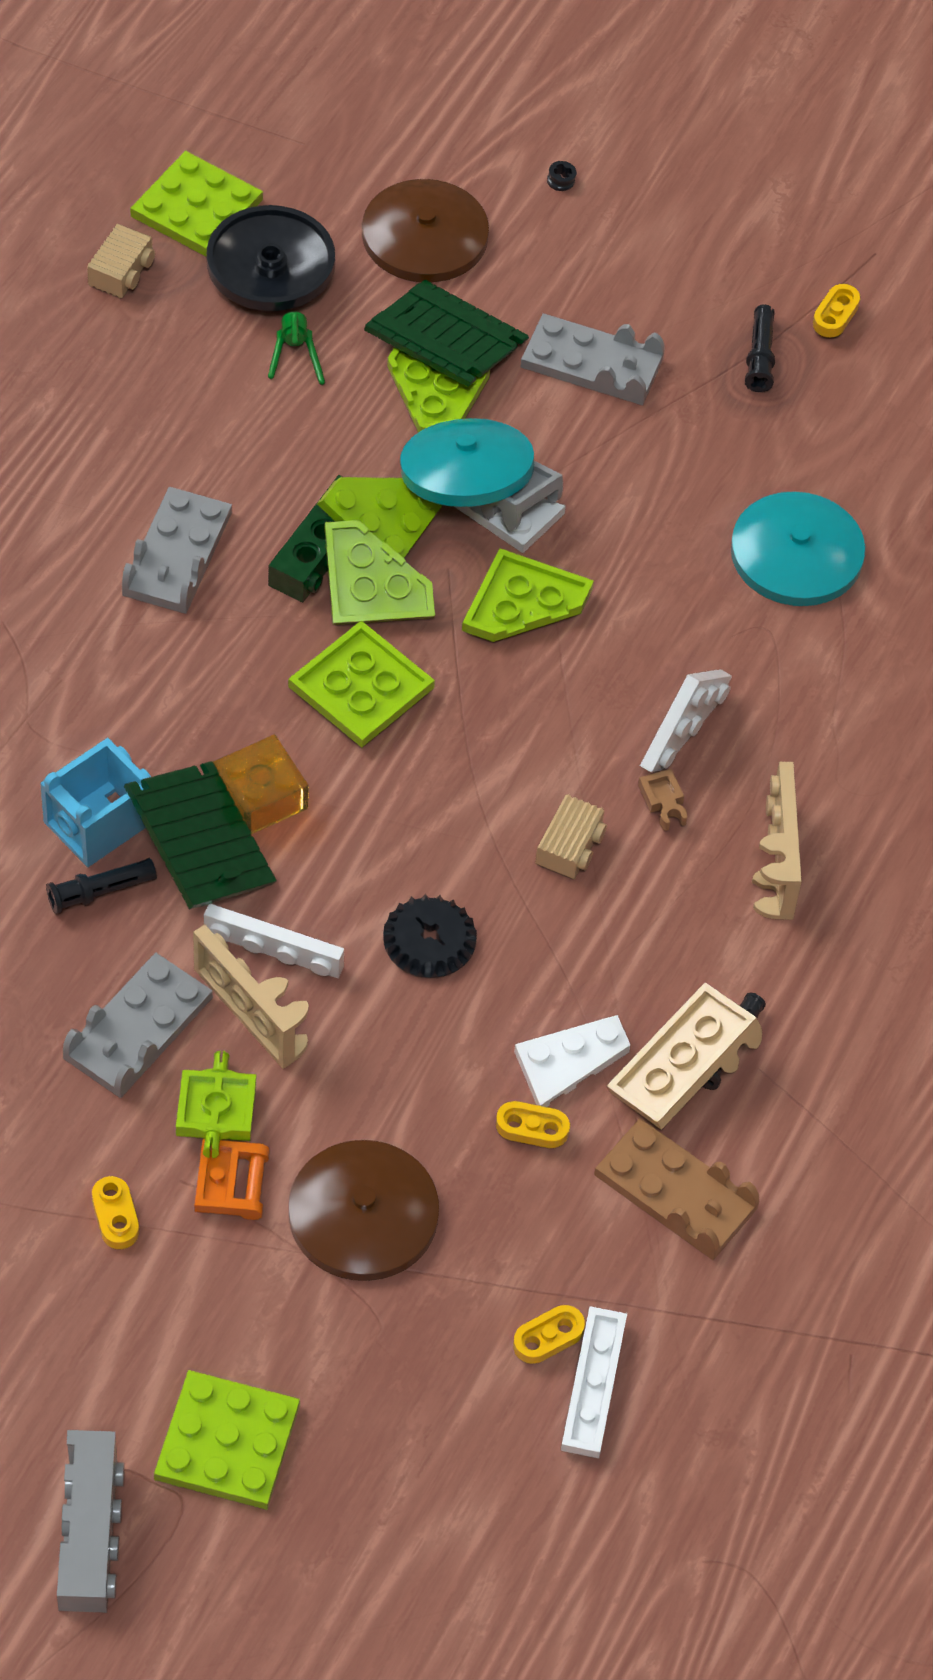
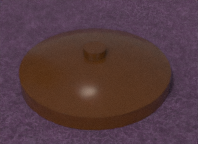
[362,179,489,283]
[289,1140,439,1281]

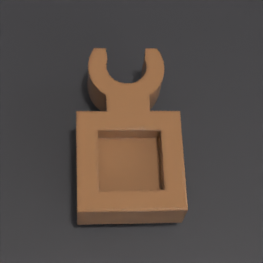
[638,769,688,831]

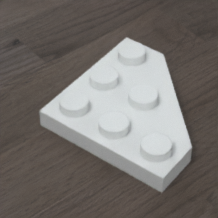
[640,669,732,773]

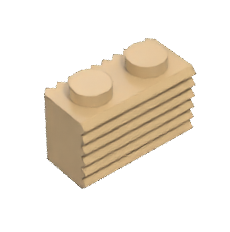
[87,224,155,298]
[535,794,607,879]

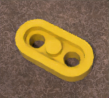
[813,284,860,338]
[496,1101,570,1148]
[92,1176,139,1249]
[513,1305,585,1364]

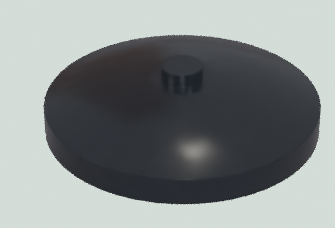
[206,205,335,311]

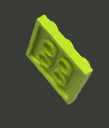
[130,151,263,257]
[288,621,435,748]
[154,1370,300,1510]

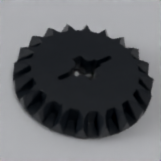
[383,893,477,978]

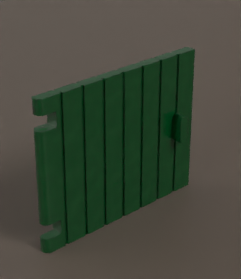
[364,280,529,387]
[124,761,277,910]

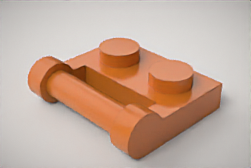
[194,1139,270,1220]

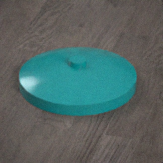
[400,418,534,507]
[731,492,865,606]

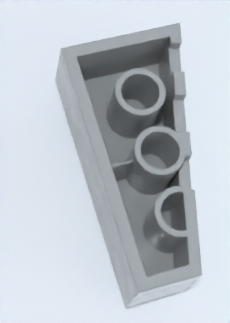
[57,1430,124,1613]

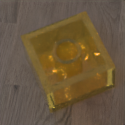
[213,734,309,834]

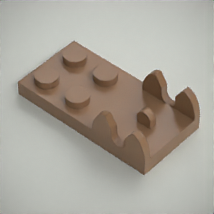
[594,1118,759,1260]

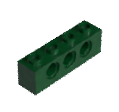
[268,475,343,603]

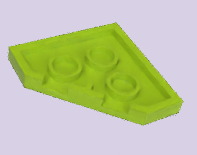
[387,347,490,432]
[317,477,442,558]
[324,520,435,625]
[462,548,594,642]

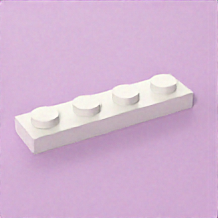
[204,904,344,979]
[561,1306,627,1458]

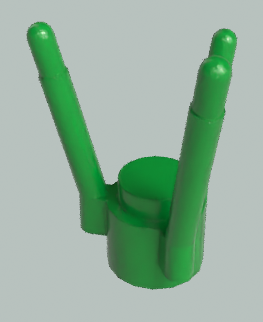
[268,312,325,385]

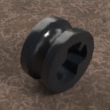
[547,161,577,191]

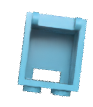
[40,738,151,867]

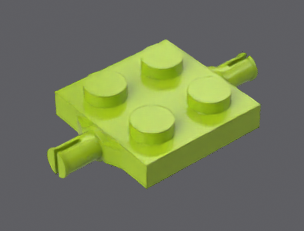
[176,1051,256,1158]

